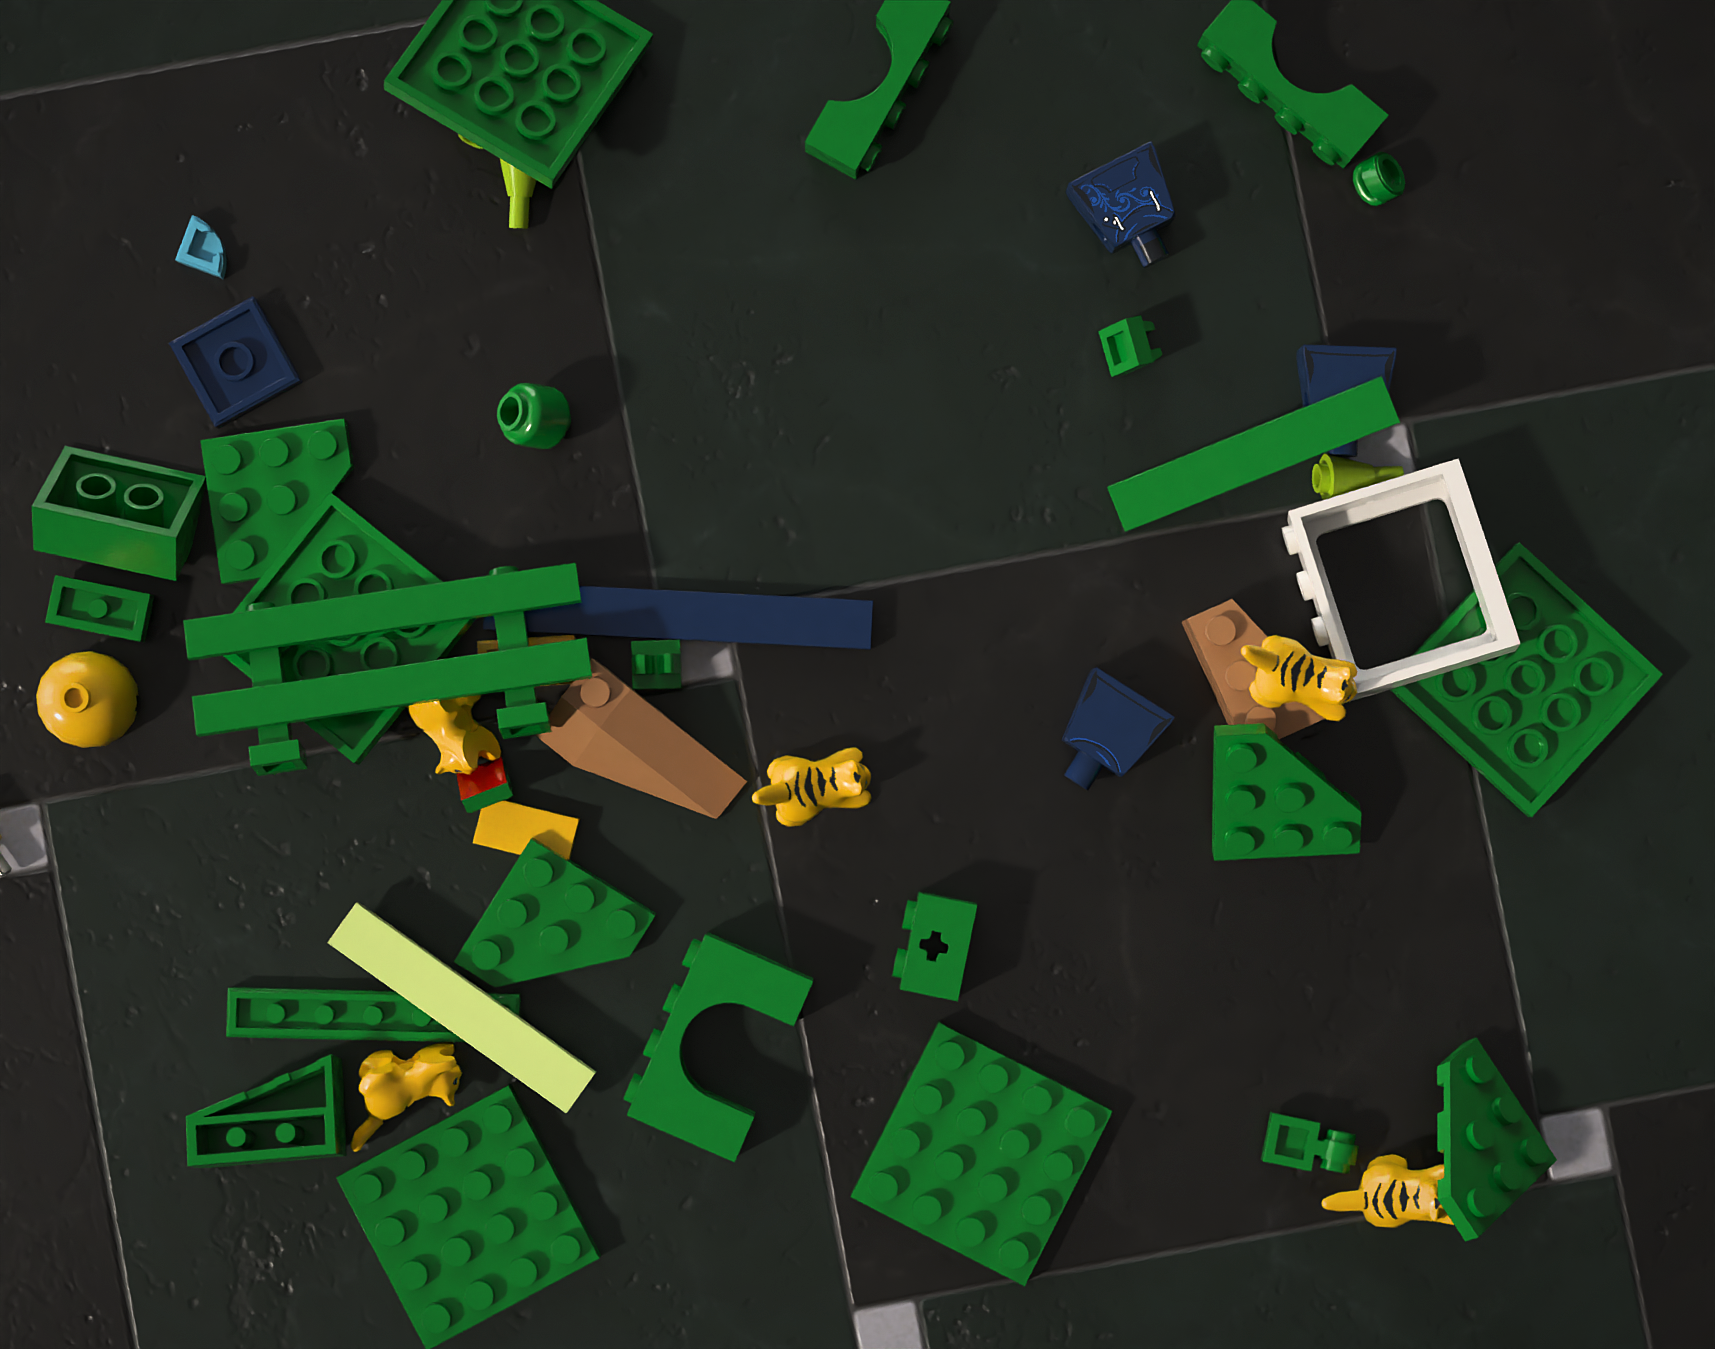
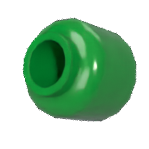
[497,383,571,449]

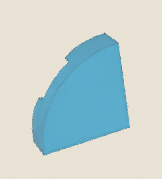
[175,215,227,279]

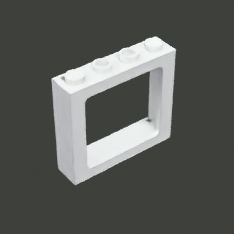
[1281,458,1521,703]

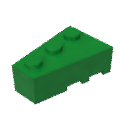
[186,1054,347,1168]

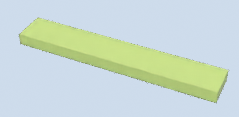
[327,902,596,1113]

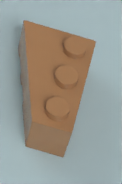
[1182,599,1325,739]

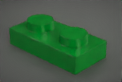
[45,575,155,643]

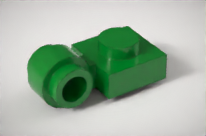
[1261,1112,1359,1174]

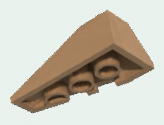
[536,658,747,819]

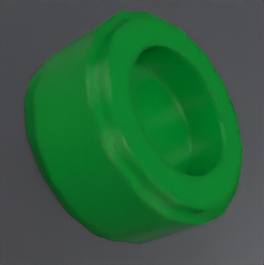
[1353,152,1405,206]

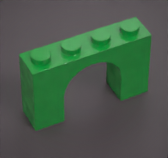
[623,932,814,1163]

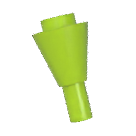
[500,159,537,229]
[1312,454,1404,500]

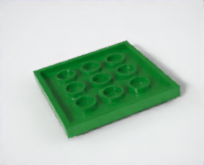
[384,0,653,189]
[224,492,477,765]
[1389,542,1663,817]
[851,1021,1113,1286]
[336,1084,601,1349]

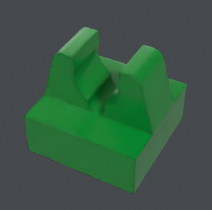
[1098,315,1162,377]
[631,640,682,690]

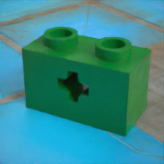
[892,891,977,1001]

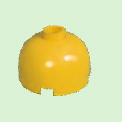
[36,651,138,748]

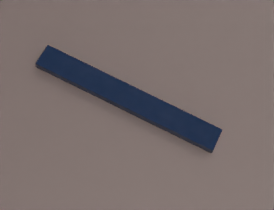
[483,586,873,650]

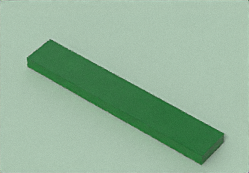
[1107,376,1400,532]
[226,987,521,1042]

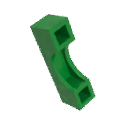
[805,0,954,180]
[1197,0,1388,169]

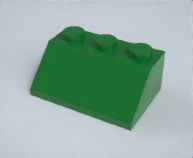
[32,446,206,581]

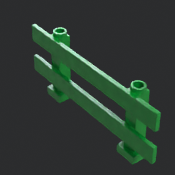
[183,563,592,776]

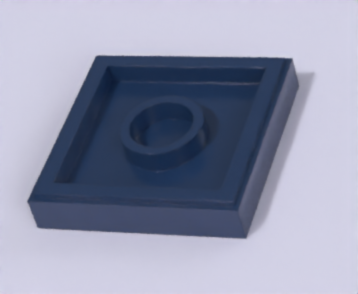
[169,296,302,429]

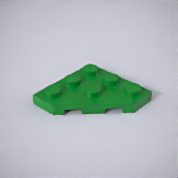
[200,418,354,585]
[1212,723,1362,861]
[454,837,656,987]
[1437,1037,1557,1242]

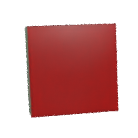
[456,757,513,813]

